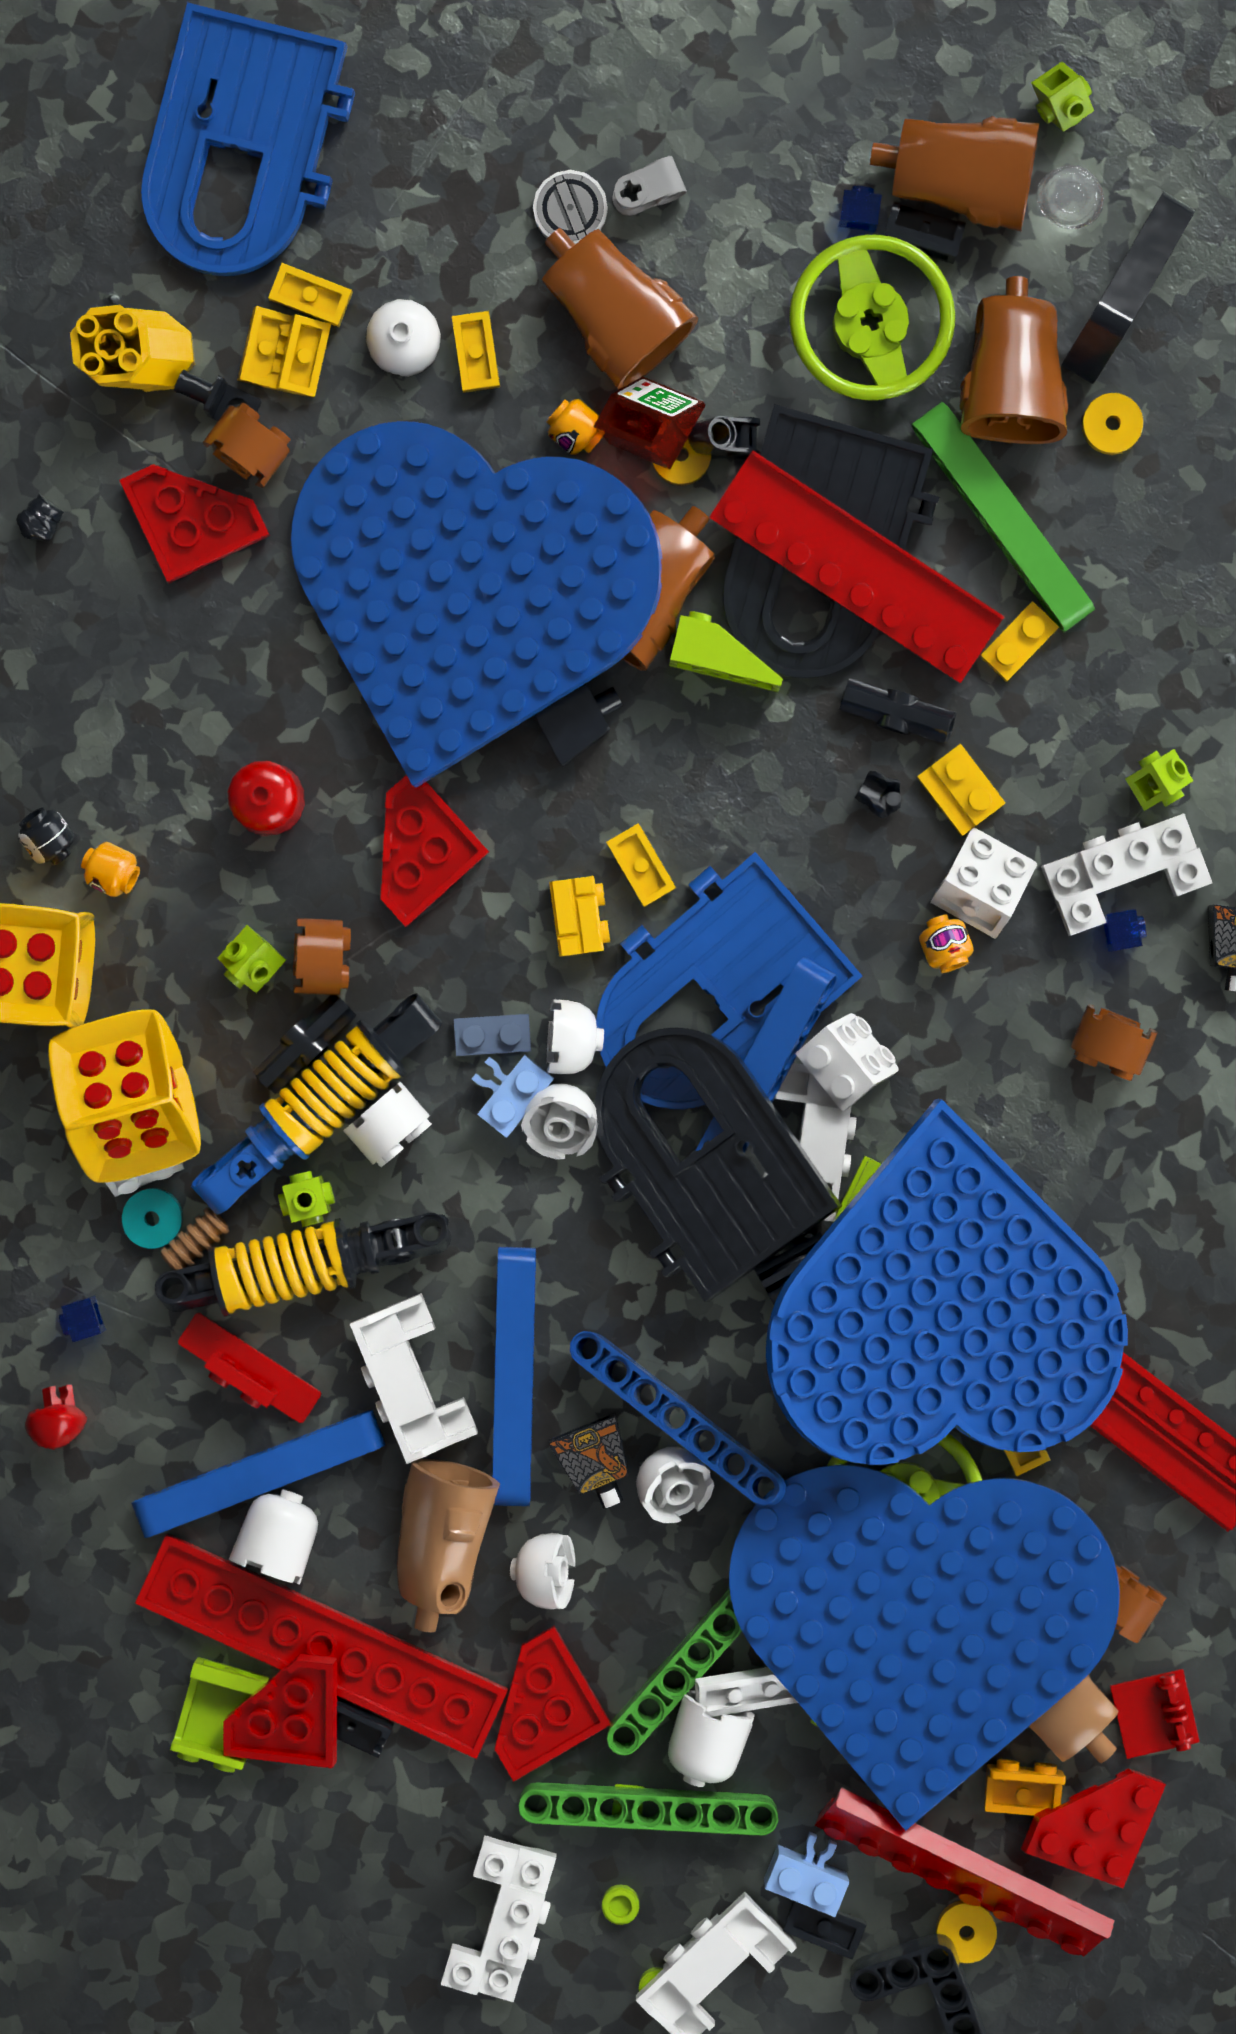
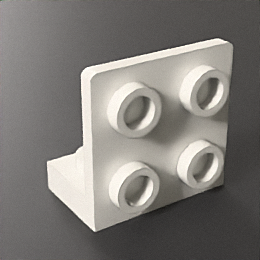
[930,828,1037,939]

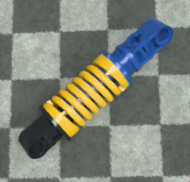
[191,993,442,1215]

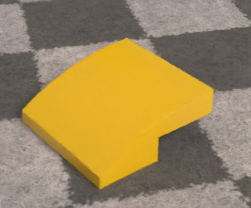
[237,306,331,398]

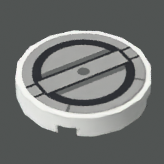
[533,170,608,244]

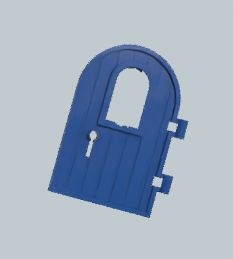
[141,2,355,276]
[596,852,862,1109]

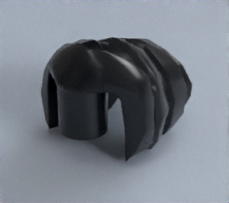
[16,494,64,541]
[855,771,901,818]

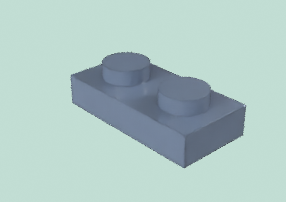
[454,1014,531,1056]

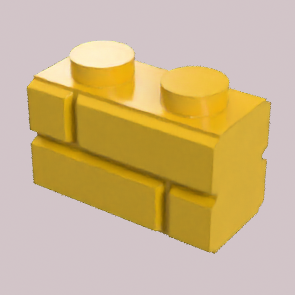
[549,876,610,957]

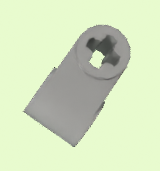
[612,156,687,216]

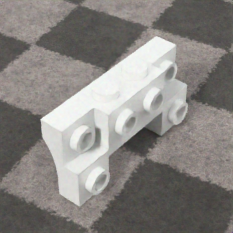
[1041,814,1212,936]
[763,1063,856,1222]
[350,1293,478,1464]
[441,1835,557,2002]
[636,1892,797,2034]

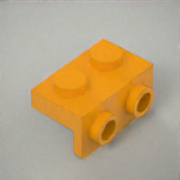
[983,1759,1066,1816]

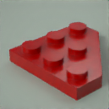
[119,464,270,583]
[380,775,489,927]
[495,1626,611,1782]
[223,1654,337,1768]
[1021,1768,1166,1888]

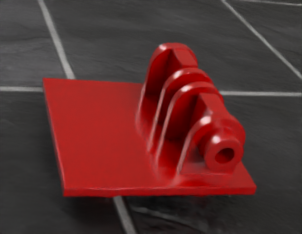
[1110,1669,1200,1759]

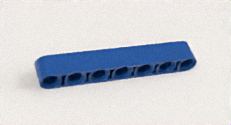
[696,957,838,1153]
[492,1247,536,1507]
[570,1331,786,1505]
[131,1410,386,1538]

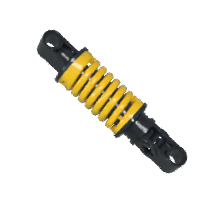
[155,1213,451,1317]

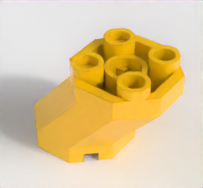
[70,305,195,392]

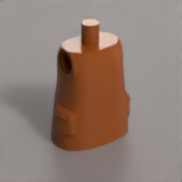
[870,116,1039,231]
[542,228,698,390]
[959,276,1068,444]
[622,506,714,671]

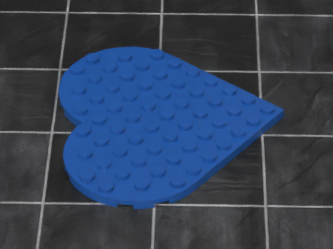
[291,421,663,787]
[766,1099,1128,1465]
[729,1464,1120,1830]

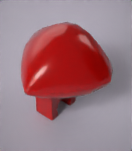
[25,1385,87,1450]

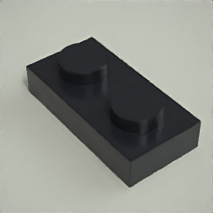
[782,1901,867,1960]

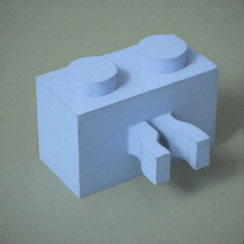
[472,1055,554,1138]
[764,1832,849,1917]

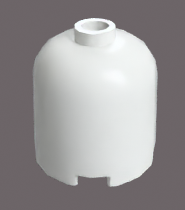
[229,1489,318,1584]
[668,1690,755,1787]

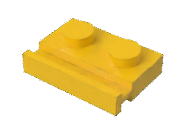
[916,744,1005,837]

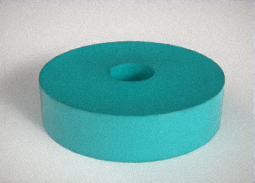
[122,1188,183,1249]

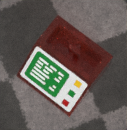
[593,377,706,470]

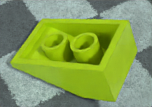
[669,611,783,692]

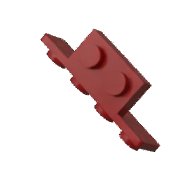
[178,1312,322,1423]

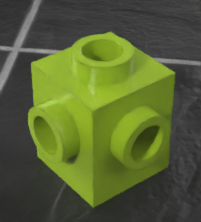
[1031,62,1094,132]
[1125,749,1193,811]
[217,925,286,994]
[278,1171,335,1227]

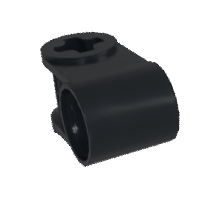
[688,416,760,459]

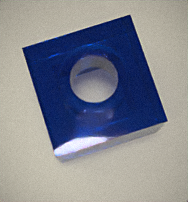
[838,186,882,232]
[1103,909,1147,952]
[59,1295,106,1342]

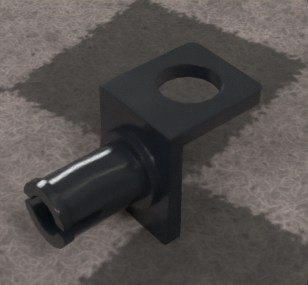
[174,370,262,421]

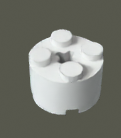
[343,1082,431,1167]

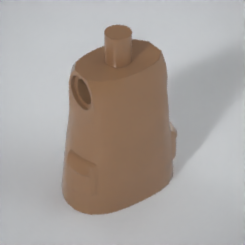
[397,1459,500,1632]
[1029,1675,1119,1763]

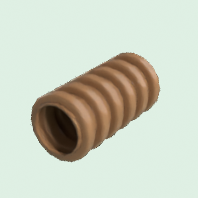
[161,1207,229,1270]

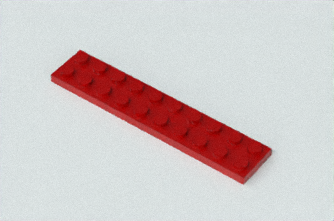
[135,1533,508,1759]

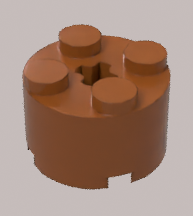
[202,403,291,488]
[293,918,351,995]
[1070,1004,1158,1081]
[1115,1564,1167,1643]

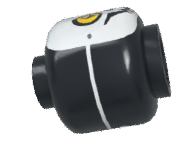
[18,807,74,865]

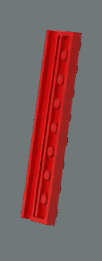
[708,450,1005,683]
[1090,1352,1236,1532]
[815,1787,1115,1956]

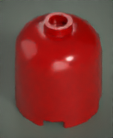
[228,761,305,836]

